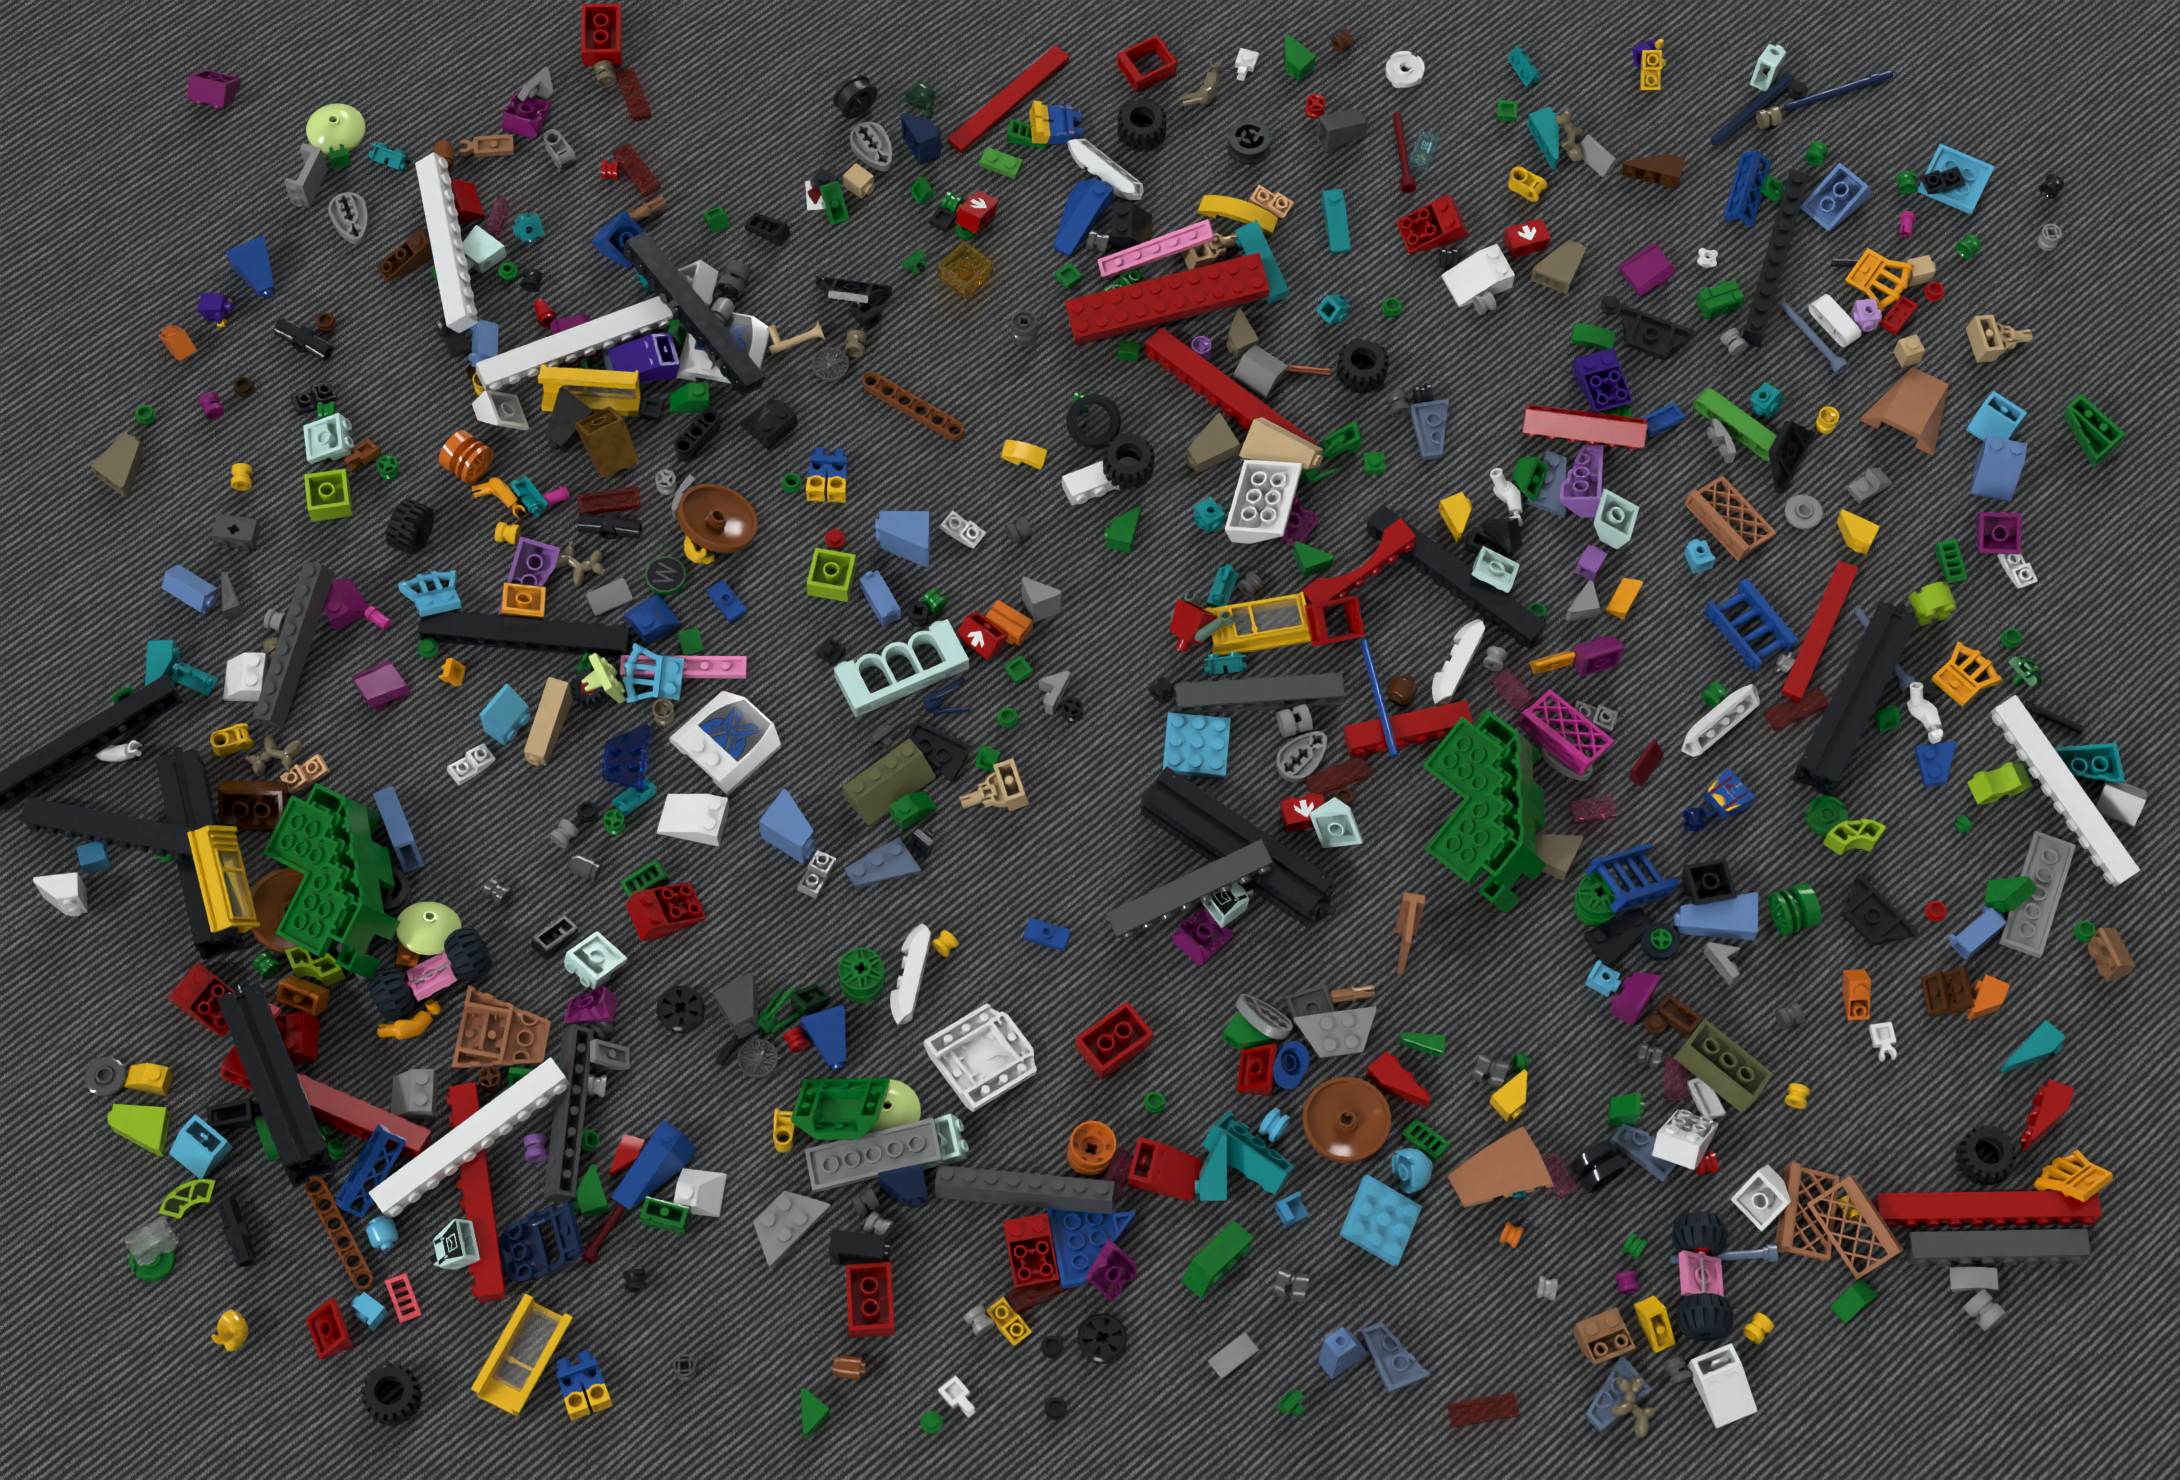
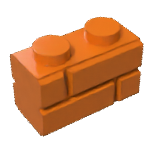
[985,600,1033,646]
[276,975,330,1016]

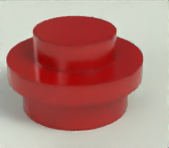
[1924,282,1944,301]
[825,529,846,549]
[1925,901,1947,922]

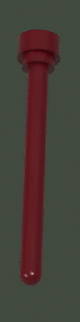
[1393,112,1416,193]
[581,1204,626,1264]

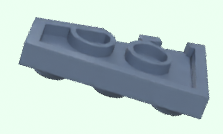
[844,837,922,888]
[1610,1124,1677,1182]
[1360,1322,1430,1394]
[1585,1355,1652,1432]

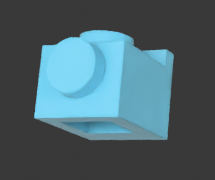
[1684,539,1715,574]
[1585,960,1621,997]
[350,1292,388,1331]

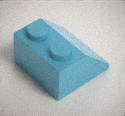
[479,684,531,746]

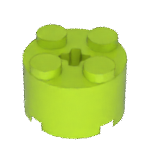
[1908,582,1957,626]

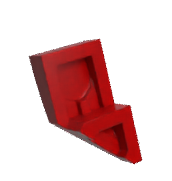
[610,1134,645,1176]

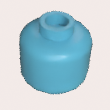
[366,1216,399,1251]

